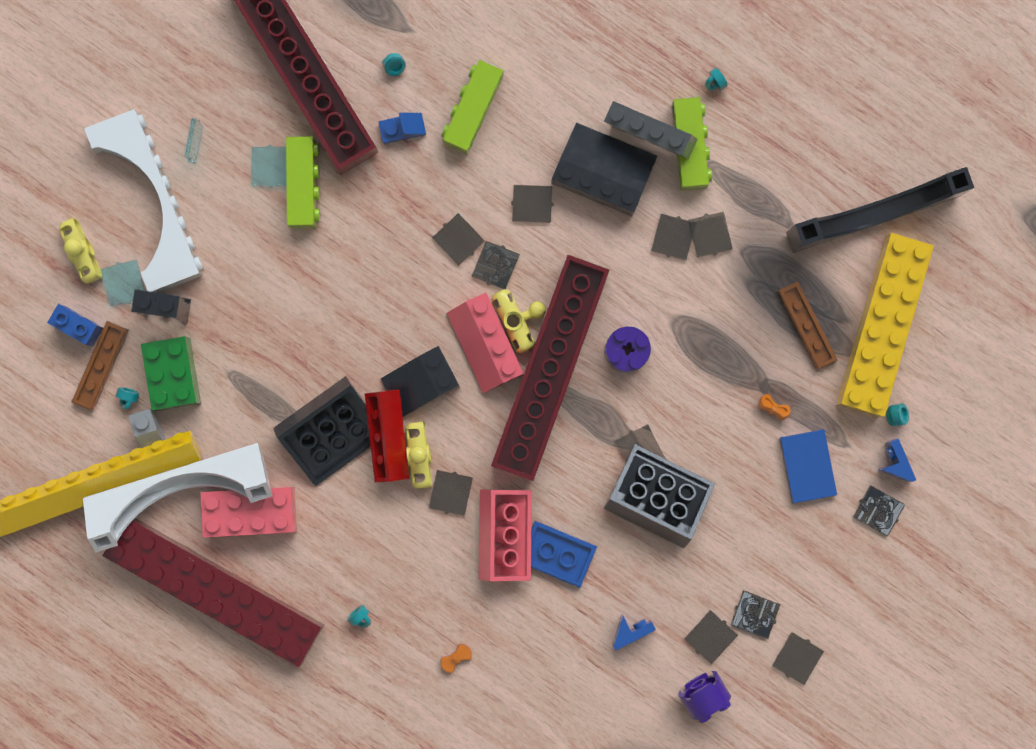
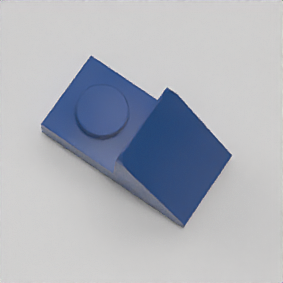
[378,112,426,144]
[878,438,916,482]
[612,615,656,650]

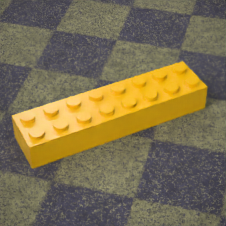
[836,233,934,418]

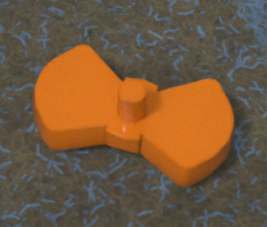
[758,394,791,421]
[440,644,472,673]

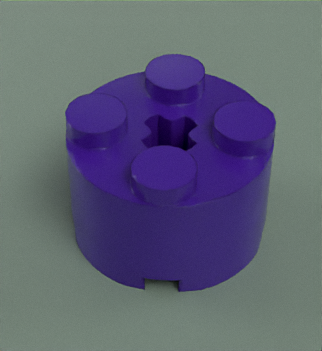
[604,326,651,373]
[678,671,731,723]

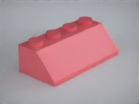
[447,292,524,393]
[478,489,532,581]

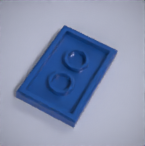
[780,429,837,503]
[531,521,597,588]

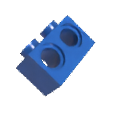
[47,303,103,347]

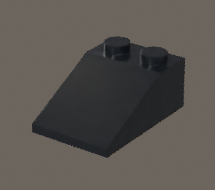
[381,346,460,417]

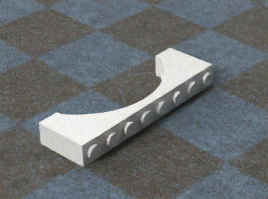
[84,109,203,293]
[83,443,272,553]

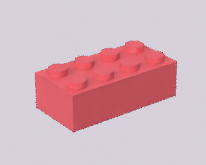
[201,487,297,538]

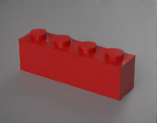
[364,389,410,483]

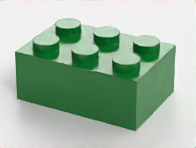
[141,336,201,411]

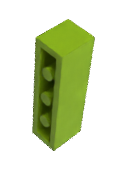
[441,60,504,155]
[672,97,712,191]
[286,136,320,229]

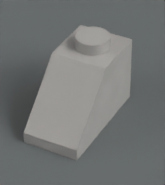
[128,409,165,448]

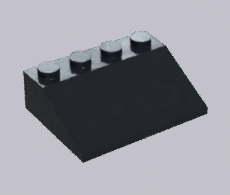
[551,122,657,217]
[273,376,371,486]
[603,444,715,548]

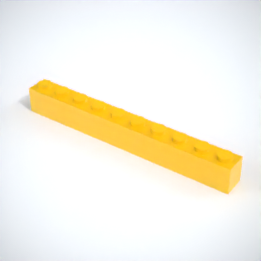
[0,430,201,537]

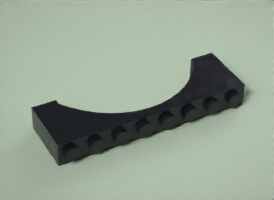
[786,167,974,253]

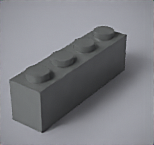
[604,101,698,160]

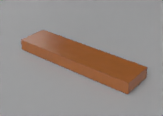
[777,281,838,370]
[71,321,129,411]

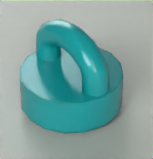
[382,53,406,76]
[705,68,728,91]
[115,387,140,410]
[886,403,909,426]
[347,605,371,628]

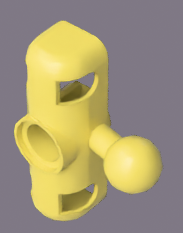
[59,217,103,284]
[492,289,546,354]
[405,421,432,489]

